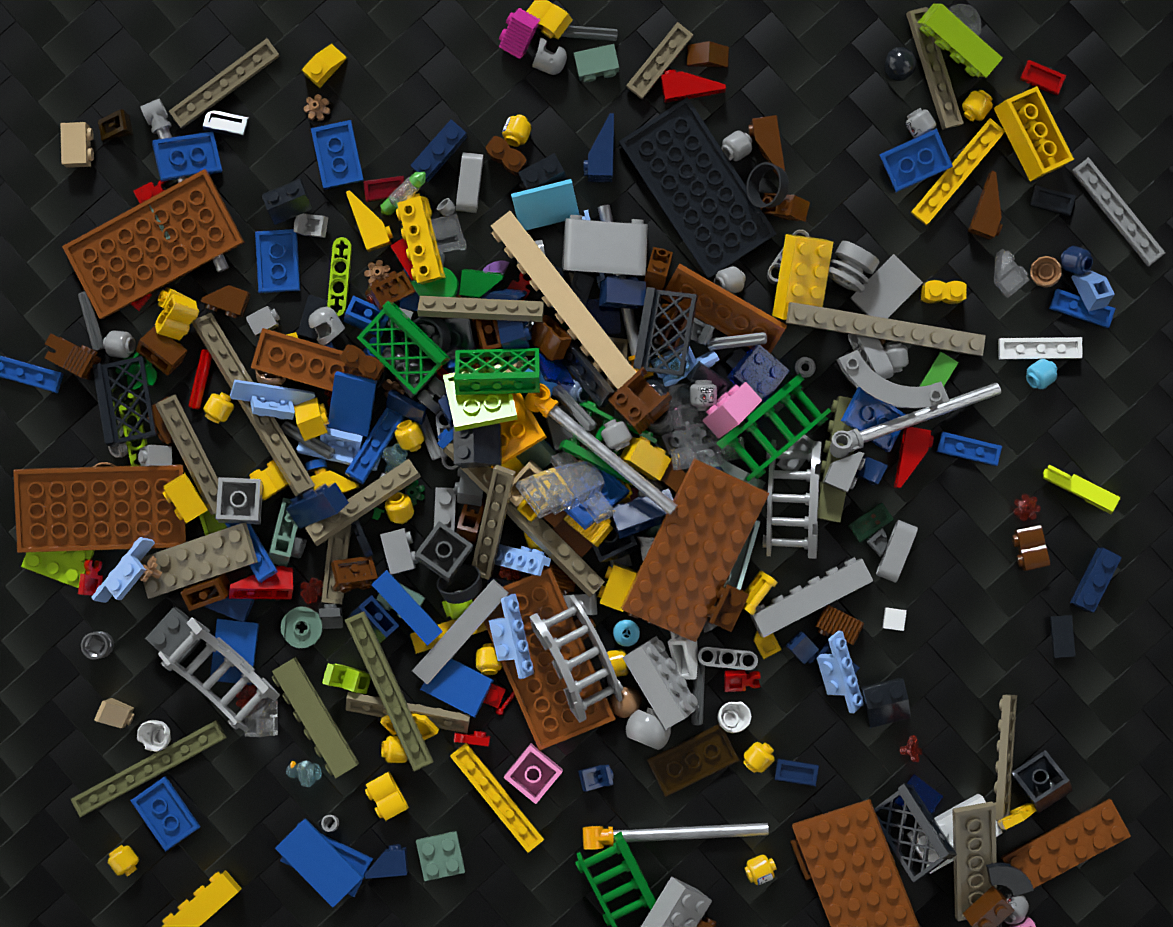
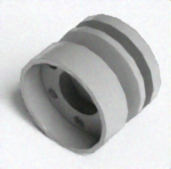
[828,241,879,293]

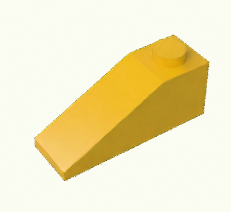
[346,190,393,252]

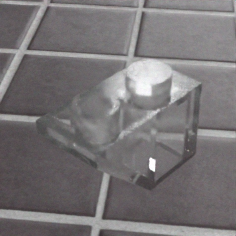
[994,249,1030,298]
[245,697,278,737]

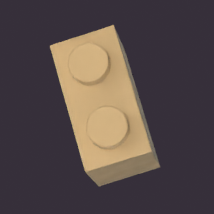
[61,122,94,167]

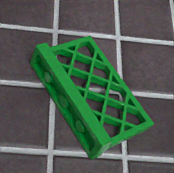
[357,301,451,395]
[454,348,540,395]

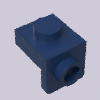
[579,765,613,791]

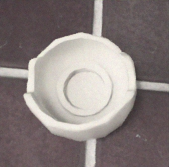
[717,702,752,733]
[137,720,171,752]

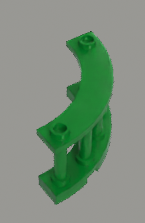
[717,373,831,481]

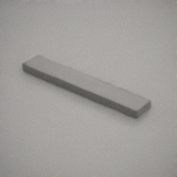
[1071,157,1165,266]
[412,579,509,685]

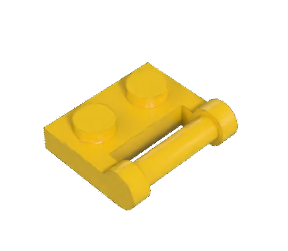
[743,570,778,615]

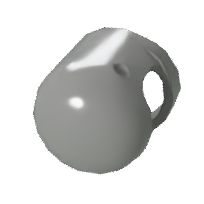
[532,38,567,75]
[308,307,345,346]

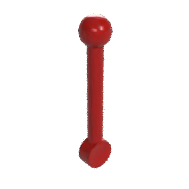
[496,691,515,715]

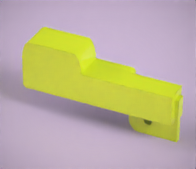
[1043,465,1120,514]

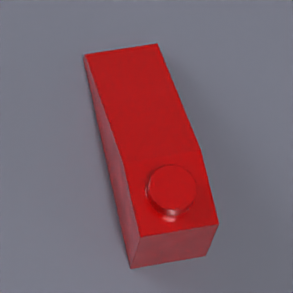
[661,70,726,103]
[894,427,934,488]
[229,566,293,599]

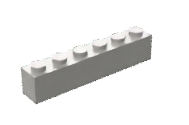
[750,557,873,638]

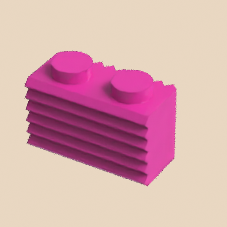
[499,8,540,59]

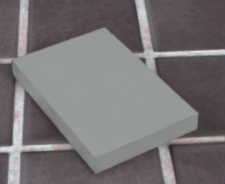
[850,254,923,319]

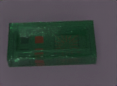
[848,502,894,542]

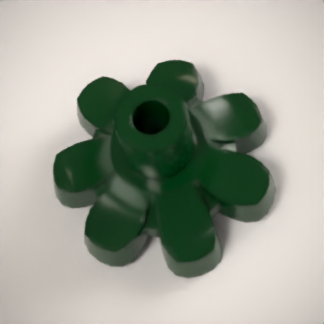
[399,480,425,506]

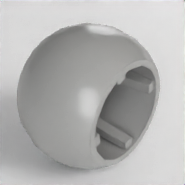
[626,707,671,750]

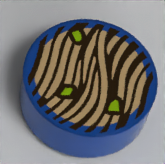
[305,459,327,472]

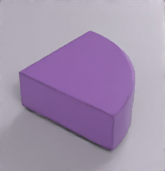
[483,261,509,282]

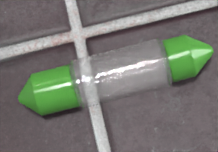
[381,172,426,216]

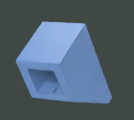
[1071,270,1115,312]

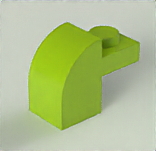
[322,663,371,694]

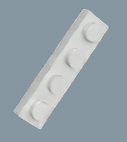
[998,337,1082,360]

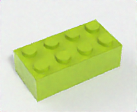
[917,4,1003,78]

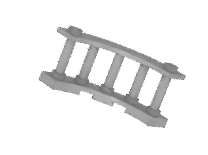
[836,350,950,408]
[763,440,821,558]
[530,595,623,723]
[158,617,280,732]

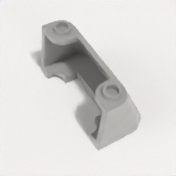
[562,215,648,275]

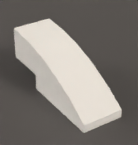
[668,631,698,679]

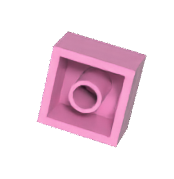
[702,382,762,439]
[504,743,563,804]

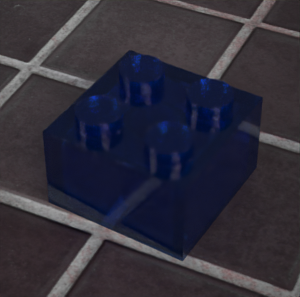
[727,344,790,403]

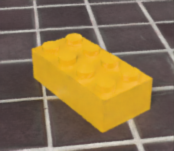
[994,86,1074,182]
[772,234,833,320]

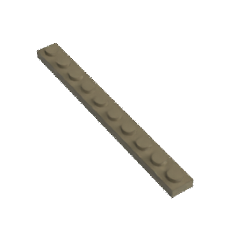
[786,302,986,356]
[192,313,315,496]
[443,441,605,597]

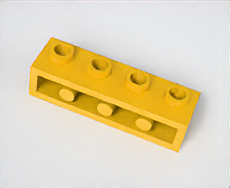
[396,196,446,284]
[162,870,242,927]

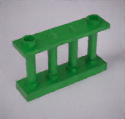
[559,401,657,486]
[575,832,656,927]

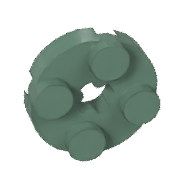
[281,607,323,648]

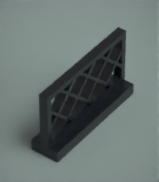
[633,287,698,377]
[92,356,157,448]
[874,784,957,883]

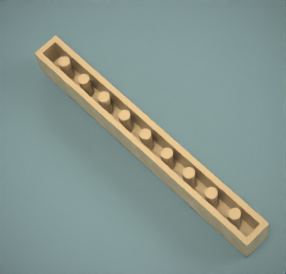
[491,211,636,389]

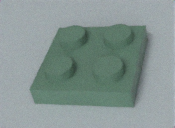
[416,831,465,881]

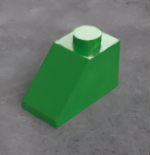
[459,269,505,298]

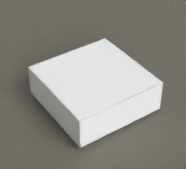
[882,607,906,631]

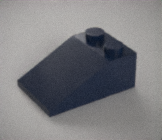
[584,113,614,182]

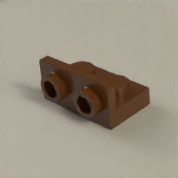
[365,270,416,310]
[331,556,378,593]
[707,583,749,632]

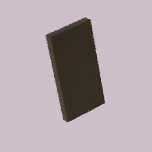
[647,724,739,797]

